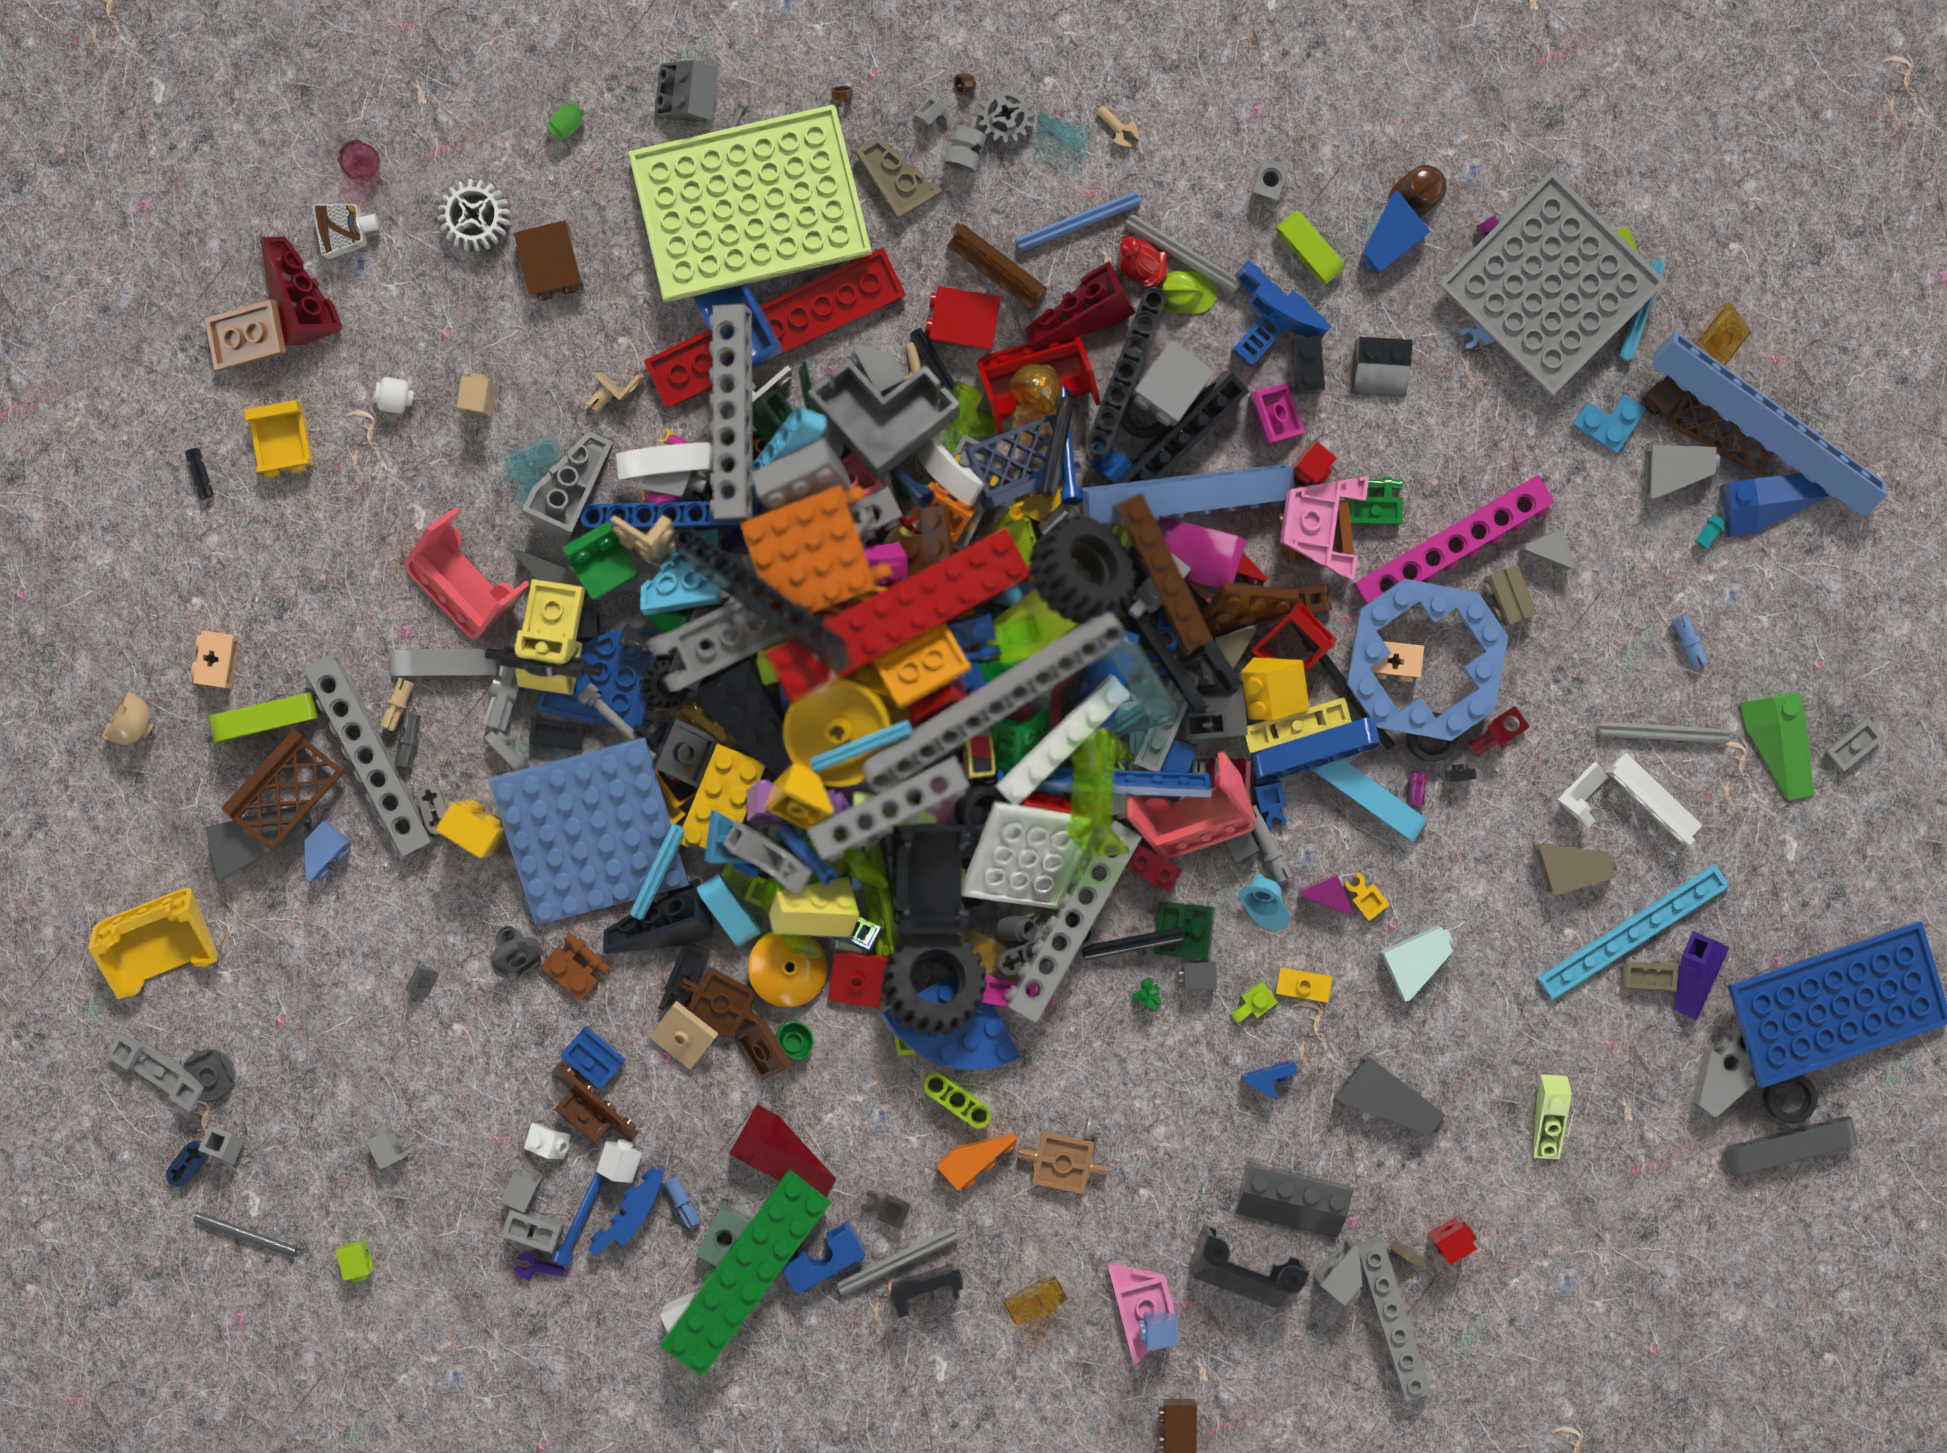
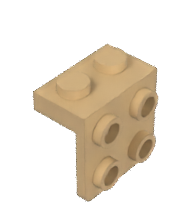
[610,515,677,566]

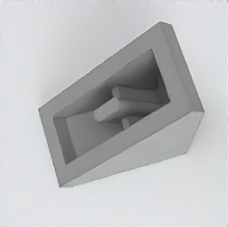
[1519,530,1576,570]

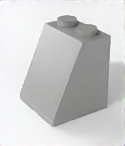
[1131,340,1215,427]

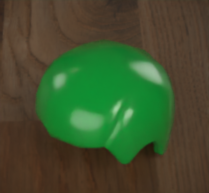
[775,1021,814,1061]

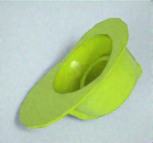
[1155,271,1217,314]

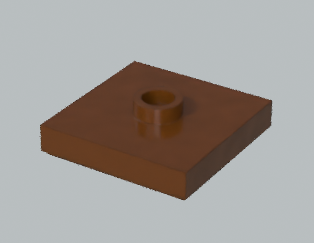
[735,1019,793,1080]

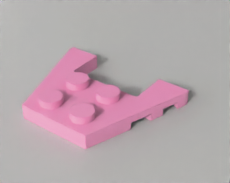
[1280,476,1369,580]

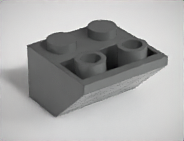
[654,60,718,122]
[1184,682,1248,740]

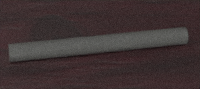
[193,1212,297,1257]

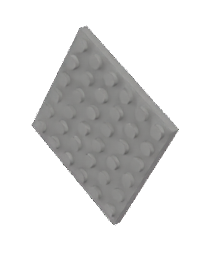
[1438,170,1667,396]

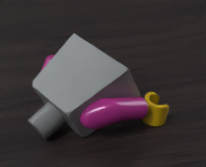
[636,428,709,505]

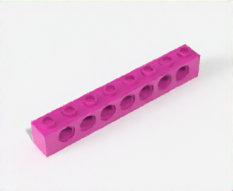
[1352,475,1555,605]

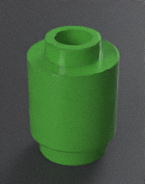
[545,102,585,142]

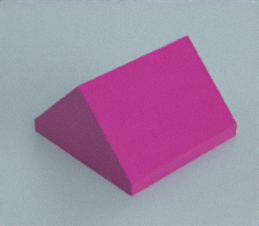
[1249,383,1305,447]

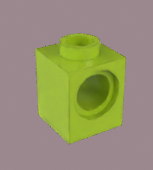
[336,1239,375,1283]

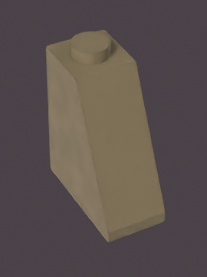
[1534,843,1617,896]

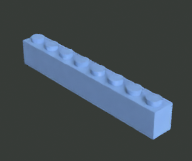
[1081,464,1294,526]

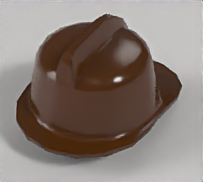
[1388,165,1447,218]

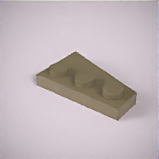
[855,137,942,220]

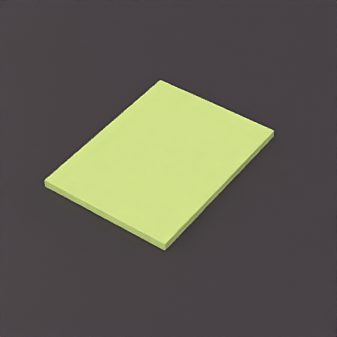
[628,104,872,303]

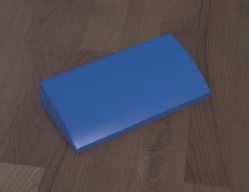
[693,283,784,368]

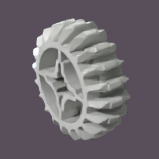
[438,179,510,252]

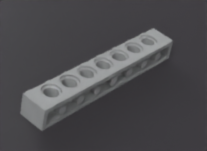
[709,304,753,523]
[303,653,436,857]
[1005,820,1142,1023]

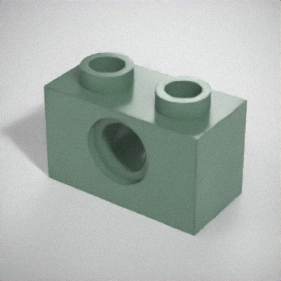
[696,1204,750,1266]

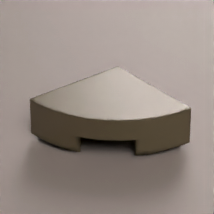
[1390,1241,1427,1268]

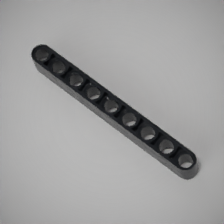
[672,526,851,672]

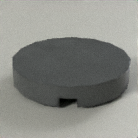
[183,1049,236,1102]

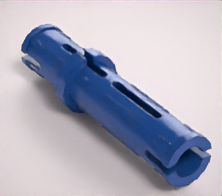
[777,824,838,886]

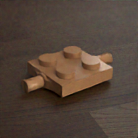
[1018,1130,1108,1194]

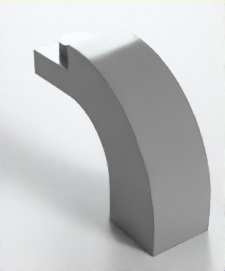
[723,821,812,894]

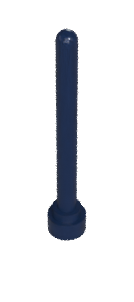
[889,465,935,508]

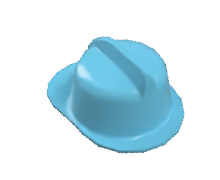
[1238,874,1290,931]

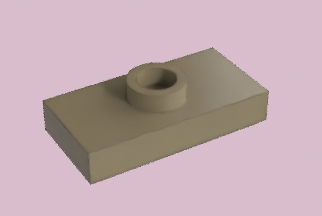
[1622,961,1679,992]

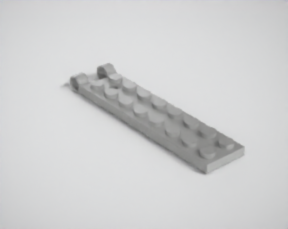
[648,542,884,691]

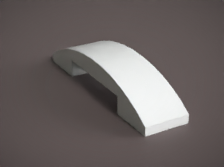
[915,433,984,506]
[616,442,714,481]

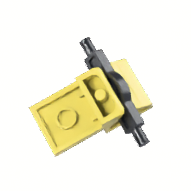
[485,579,602,696]

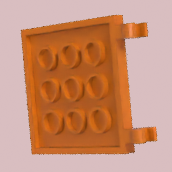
[740,486,892,614]

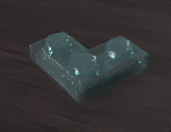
[503,434,563,503]

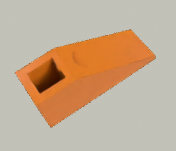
[937,1131,1018,1191]

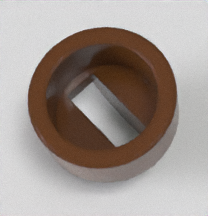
[954,73,977,96]
[831,86,853,107]

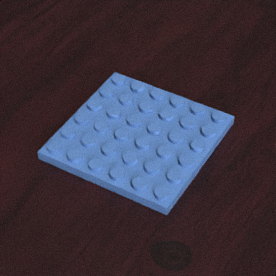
[489,737,689,926]

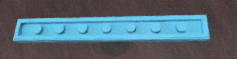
[1536,864,1730,1001]

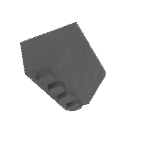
[1234,1162,1353,1238]

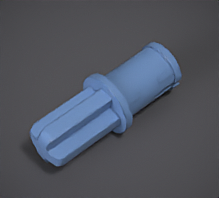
[663,1176,701,1228]

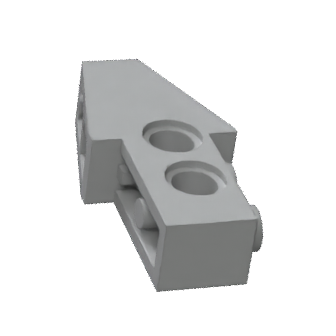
[1692,1017,1756,1118]

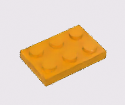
[873,623,971,709]

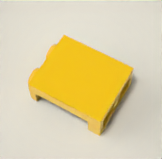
[244,400,313,478]

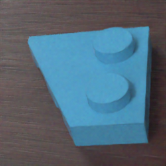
[704,810,753,864]

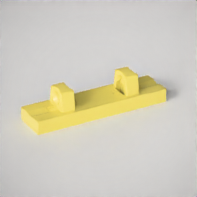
[1244,697,1352,753]

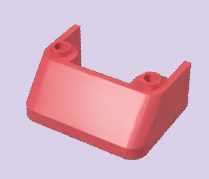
[405,507,530,639]
[1127,751,1256,858]

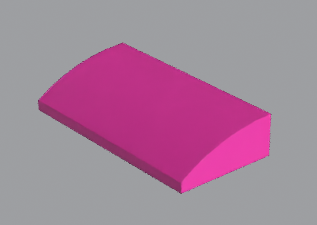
[1137,516,1246,589]

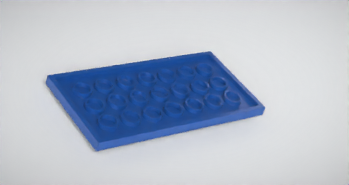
[1727,921,1947,1088]

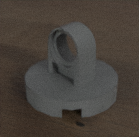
[490,926,544,978]

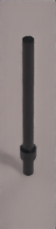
[1291,622,1395,750]

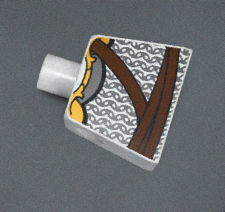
[312,204,379,259]

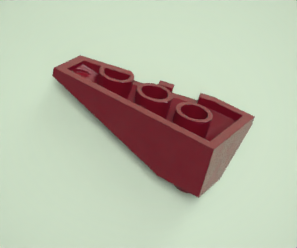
[260,237,343,346]
[1025,261,1136,349]
[729,1104,836,1197]

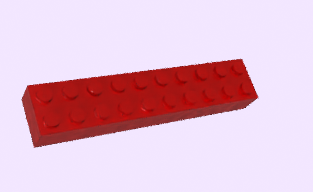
[766,527,1031,705]

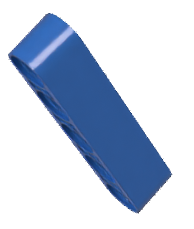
[1250,718,1381,783]

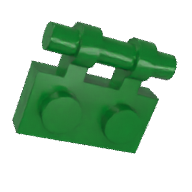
[1348,476,1403,525]

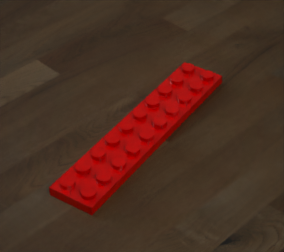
[644,247,906,409]

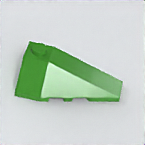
[1739,692,1814,801]

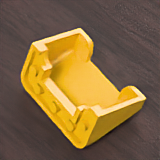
[88,888,218,1000]

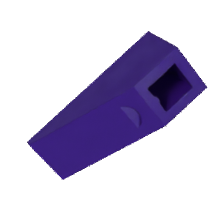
[1674,931,1729,1020]

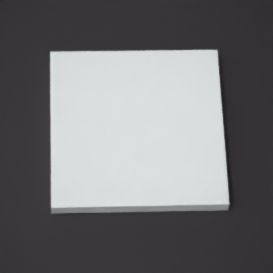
[961,802,1095,910]

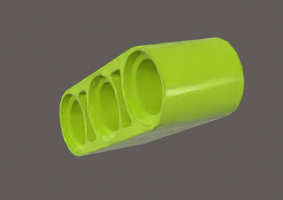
[1275,210,1346,285]
[924,1071,991,1128]

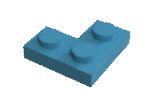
[1572,394,1647,454]

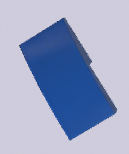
[1160,737,1198,799]

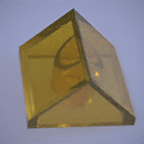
[1692,302,1751,366]

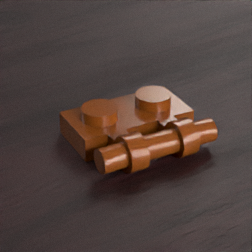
[541,932,610,1001]

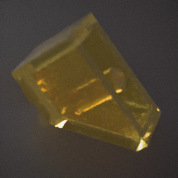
[1003,1276,1068,1325]

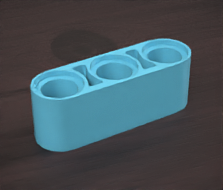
[697,873,761,947]

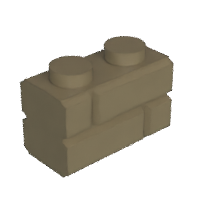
[1483,564,1537,626]

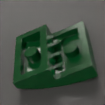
[1154,901,1215,960]

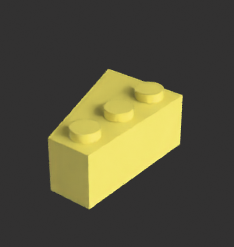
[769,876,859,937]

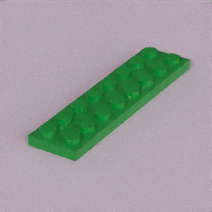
[658,1169,831,1378]

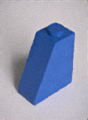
[1361,190,1430,275]

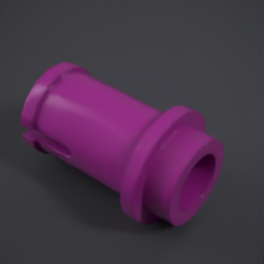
[1408,772,1429,805]

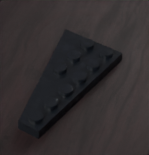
[686,660,830,789]

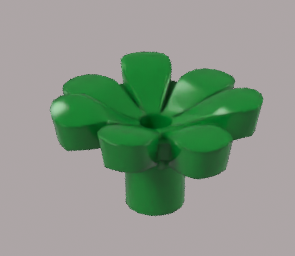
[1132,977,1161,1012]

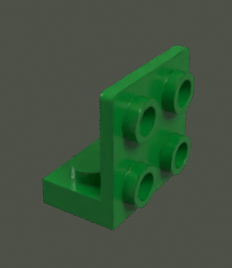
[562,521,639,601]
[992,708,1051,773]

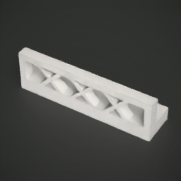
[1606,752,1703,845]

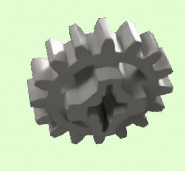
[977,85,1035,145]

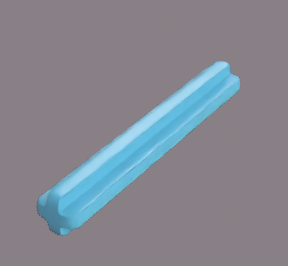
[1618,259,1665,361]
[810,721,912,772]
[631,824,685,920]

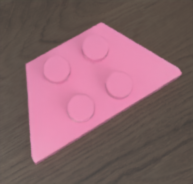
[1108,1263,1179,1364]

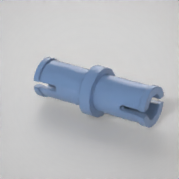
[1672,613,1709,668]

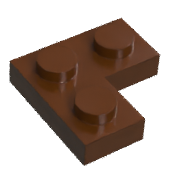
[899,505,953,564]

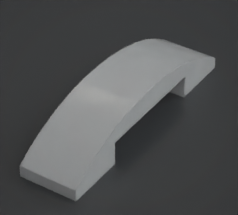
[391,649,497,676]
[106,1033,204,1112]

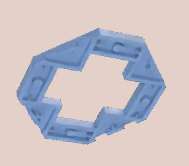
[1346,579,1508,741]

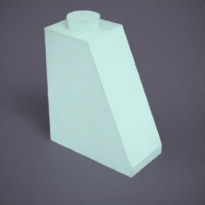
[1380,925,1454,1002]

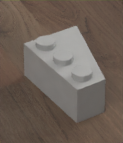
[752,438,852,511]

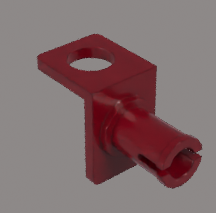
[1469,706,1529,757]

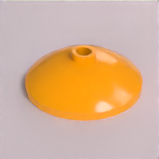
[748,931,827,1008]

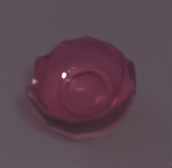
[338,139,381,183]

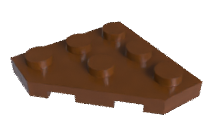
[1201,583,1299,637]

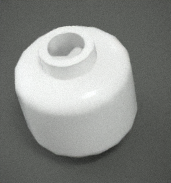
[373,377,413,414]

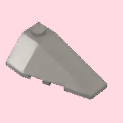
[522,431,613,543]

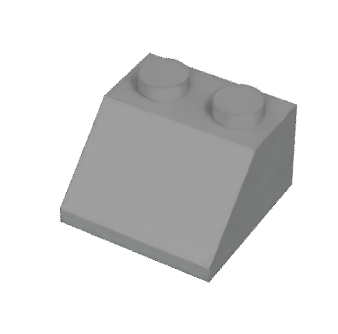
[1314,1235,1362,1306]

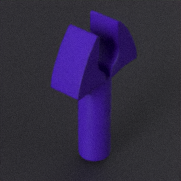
[514,1250,566,1281]

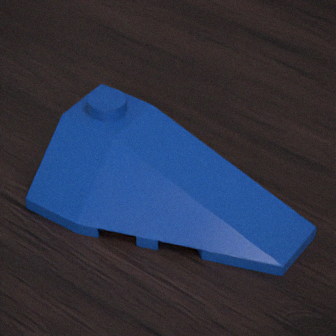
[1720,473,1829,537]

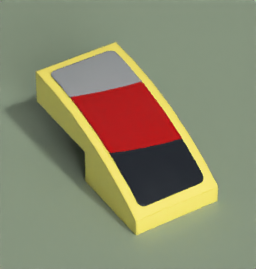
[963,726,995,778]

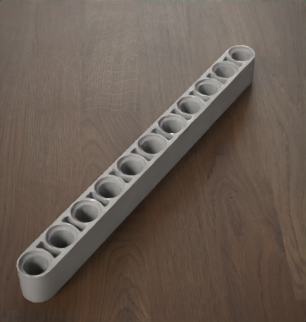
[863,612,1125,792]

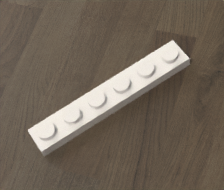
[995,674,1130,806]

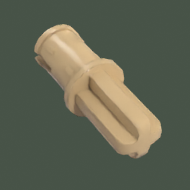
[380,678,415,731]

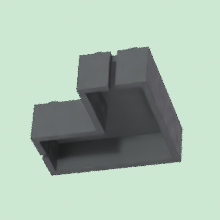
[808,360,960,481]

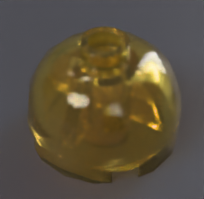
[1008,364,1062,415]

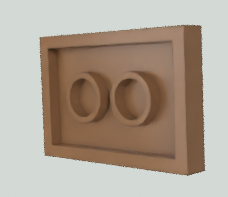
[204,300,286,371]

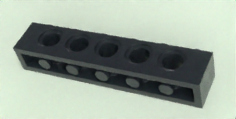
[1112,371,1250,484]

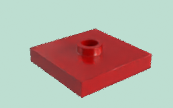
[828,949,888,1008]

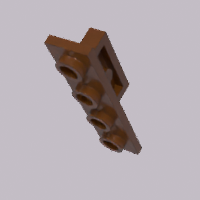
[551,1063,639,1144]

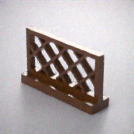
[947,222,1047,310]
[1666,390,1773,475]
[221,729,344,852]

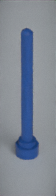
[1057,386,1082,506]
[550,1170,605,1267]

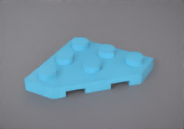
[640,528,721,615]

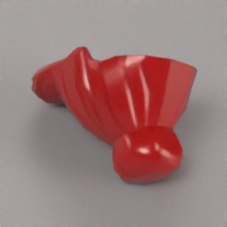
[1117,236,1171,288]

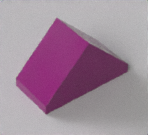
[1298,874,1352,915]

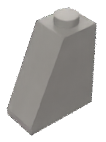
[1645,445,1720,500]

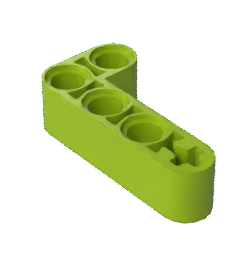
[207,692,318,744]

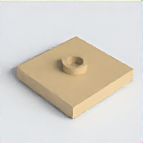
[649,1001,718,1070]

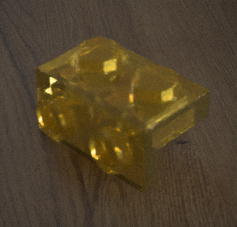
[667,698,728,744]

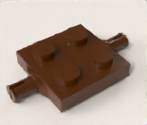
[678,966,763,1038]

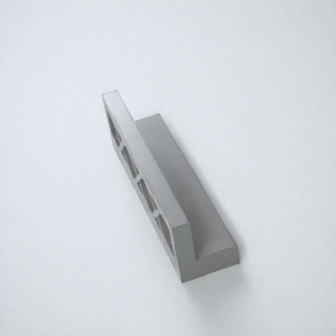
[1133,670,1200,772]

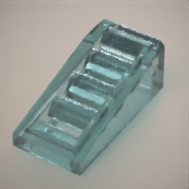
[1037,112,1092,153]

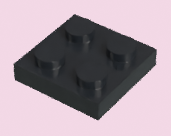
[651,718,719,788]

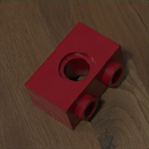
[1125,844,1182,893]

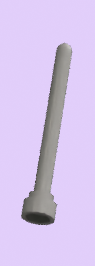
[577,683,675,780]

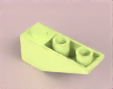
[1533,1074,1572,1160]

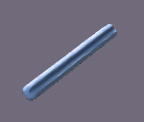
[1016,192,1141,252]

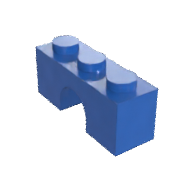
[782,1220,866,1295]

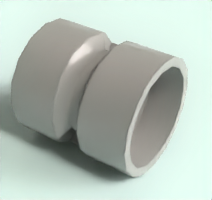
[943,125,987,173]

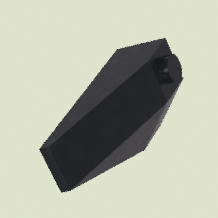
[603,878,713,954]

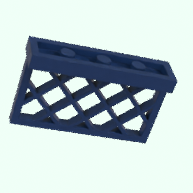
[964,413,1082,511]

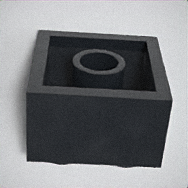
[1352,336,1413,397]

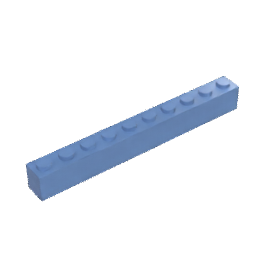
[1652,331,1887,517]

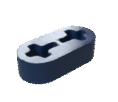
[166,1140,209,1187]

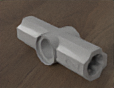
[484,666,522,731]

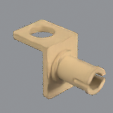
[587,372,645,413]

